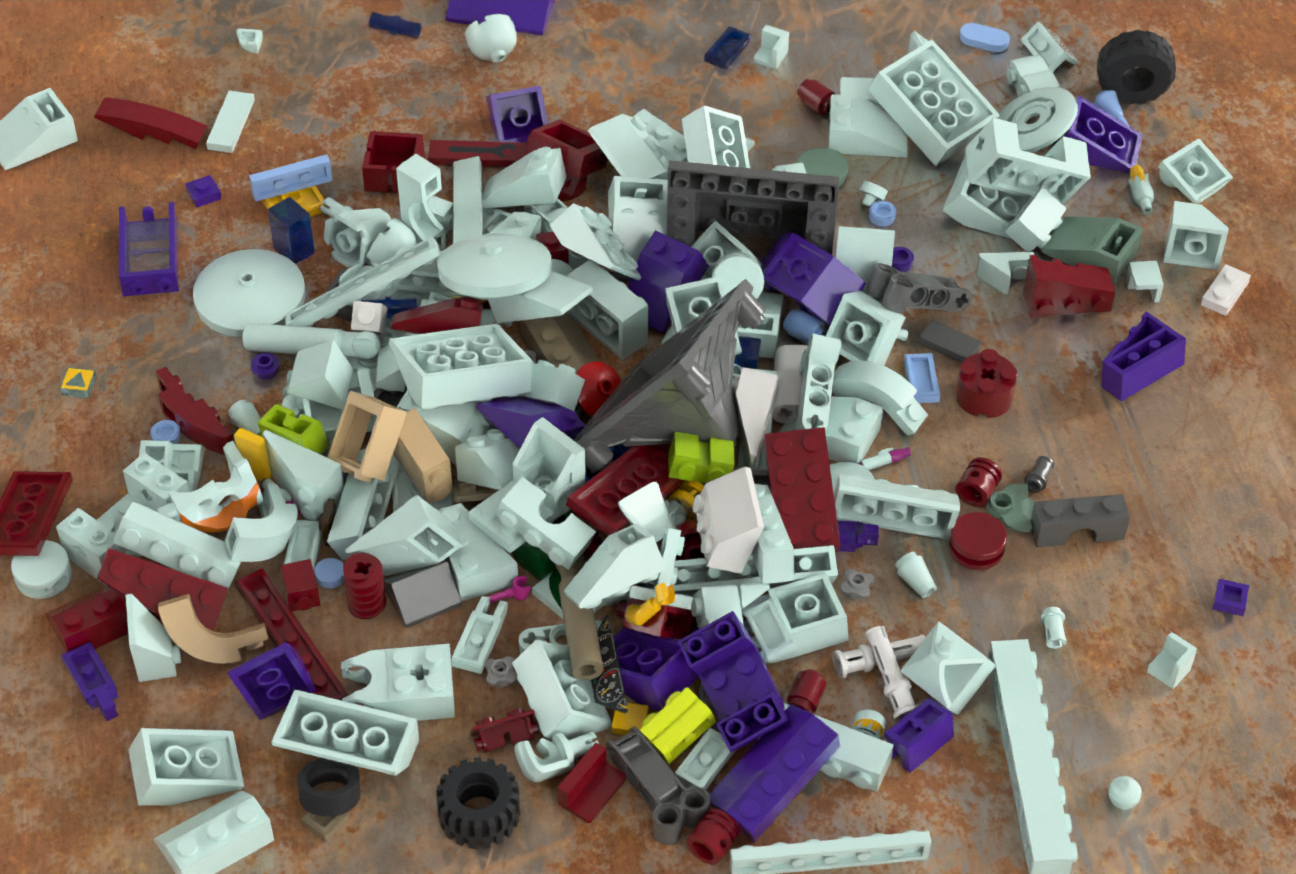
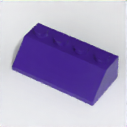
[709,704,840,843]

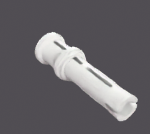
[865,626,918,722]
[833,634,926,678]

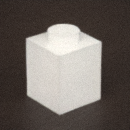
[351,301,387,336]

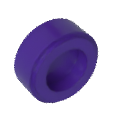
[892,247,914,272]

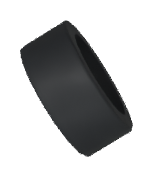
[298,758,361,817]

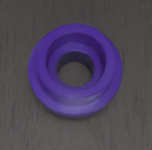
[251,353,280,380]

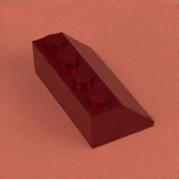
[45,562,169,652]

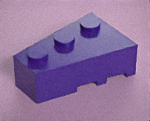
[1101,311,1186,401]

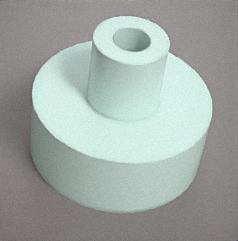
[859,180,888,207]

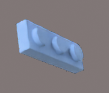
[249,155,333,202]

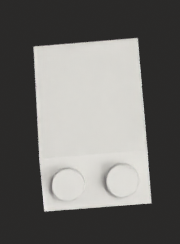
[732,367,778,469]

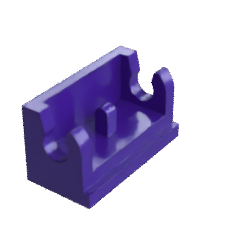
[884,697,954,773]

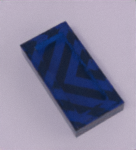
[704,26,751,70]

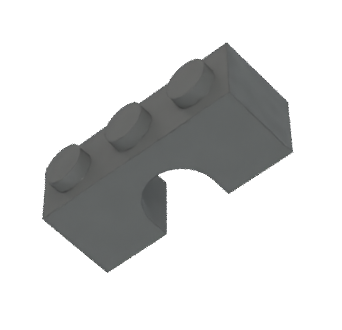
[1031,494,1130,547]

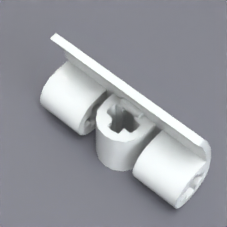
[772,345,817,423]

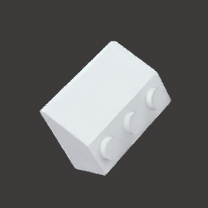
[693,467,764,574]

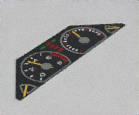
[591,614,628,713]

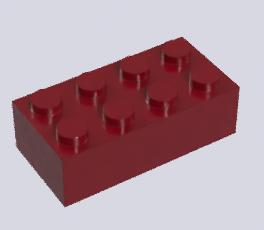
[763,427,841,552]

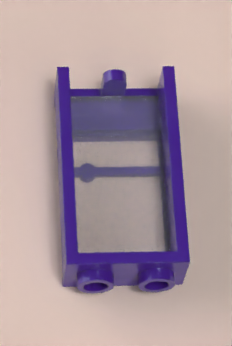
[119,202,179,296]

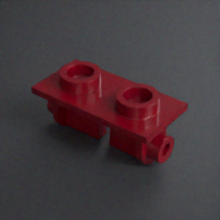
[470,708,539,753]

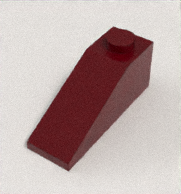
[391,296,483,334]

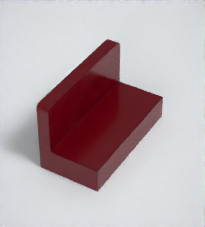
[557,742,626,823]

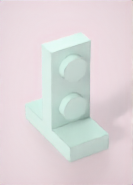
[626,527,693,610]

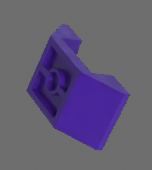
[760,233,866,326]
[678,611,788,752]

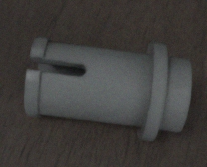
[1024,456,1054,493]

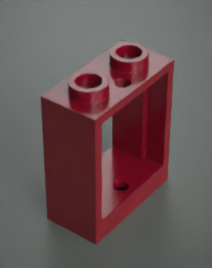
[526,119,608,179]

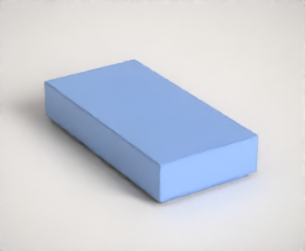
[903,353,940,403]

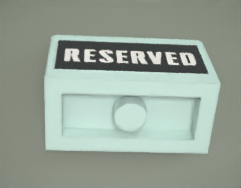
[1021,22,1078,73]

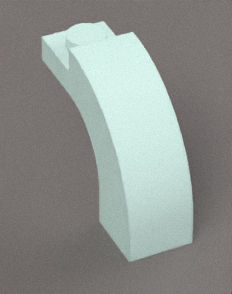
[832,361,928,436]
[225,484,298,562]

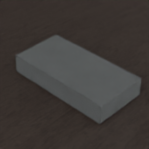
[918,319,982,363]

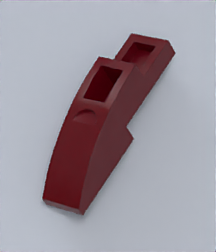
[156,366,234,455]

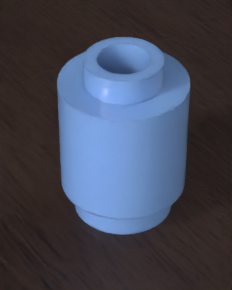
[783,309,827,345]

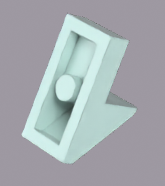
[976,252,1035,294]

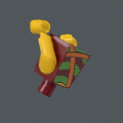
[616,583,696,639]

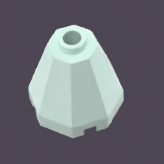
[324,208,391,268]

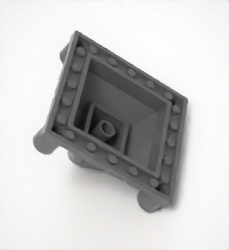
[573,279,766,474]

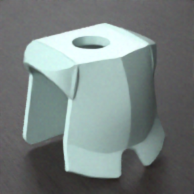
[618,482,676,542]

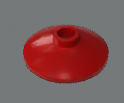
[576,361,621,417]

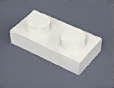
[1201,265,1251,316]

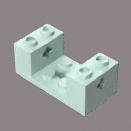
[965,118,1091,205]
[56,453,189,586]

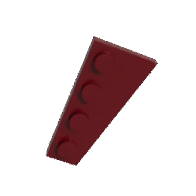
[97,548,228,631]

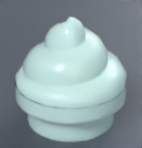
[1108,776,1142,809]

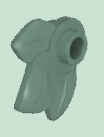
[986,484,1036,533]

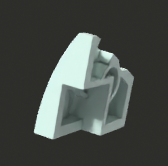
[139,440,205,492]

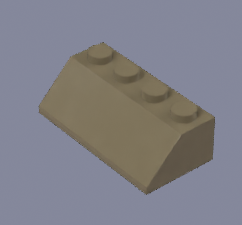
[520,313,605,390]

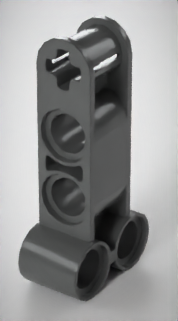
[866,263,972,313]
[605,726,710,845]

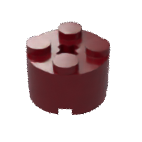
[956,349,1018,418]

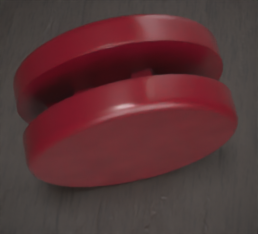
[949,512,1007,570]

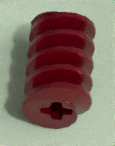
[343,553,386,619]

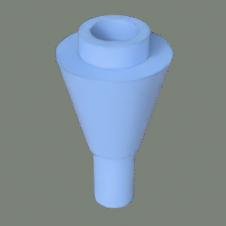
[1094,90,1129,126]

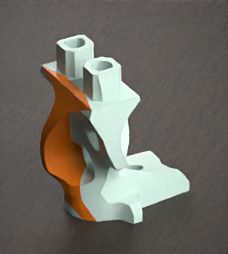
[156,441,263,533]

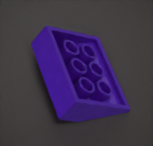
[446,0,555,36]

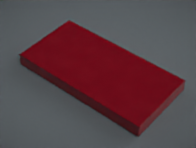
[0,471,73,556]

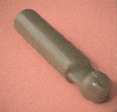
[555,554,603,680]

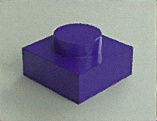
[185,175,222,208]
[1213,579,1249,616]

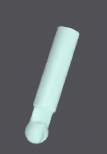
[242,323,381,359]

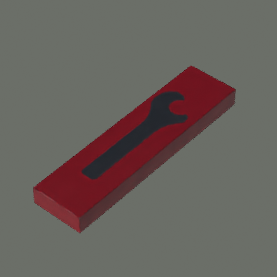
[428,140,528,167]

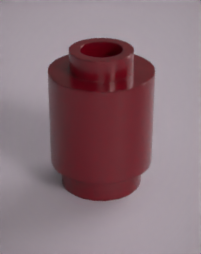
[797,79,835,114]
[786,669,827,713]

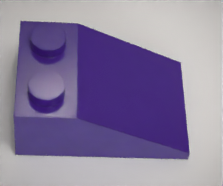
[1052,96,1143,173]
[628,230,709,334]
[476,396,585,448]
[613,627,699,711]
[228,642,317,720]

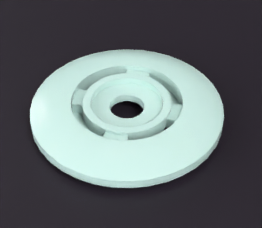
[998,87,1078,153]

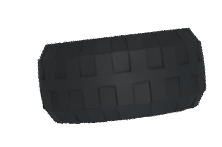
[1097,30,1176,104]

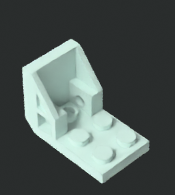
[468,417,585,553]

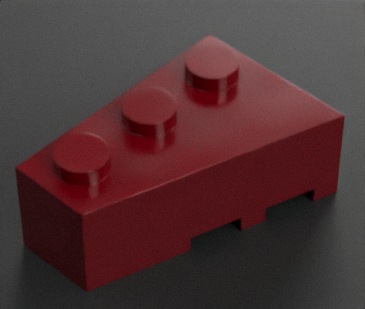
[1023,255,1115,317]

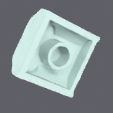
[1158,138,1233,204]

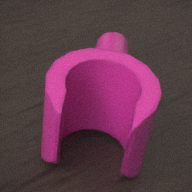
[487,576,531,603]

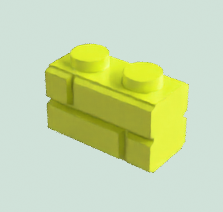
[640,687,716,765]

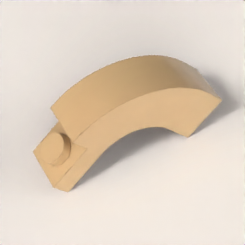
[158,594,268,663]

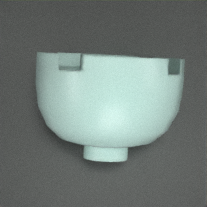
[464,14,517,63]
[366,218,417,266]

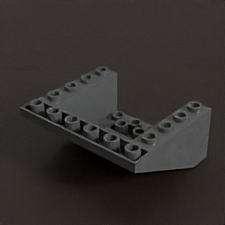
[667,160,839,255]

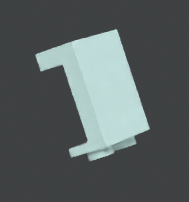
[296,369,377,439]

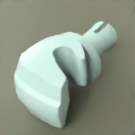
[515,732,599,782]

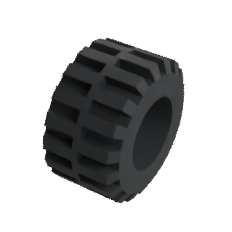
[436,757,520,849]

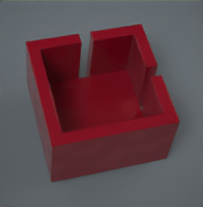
[362,131,425,193]

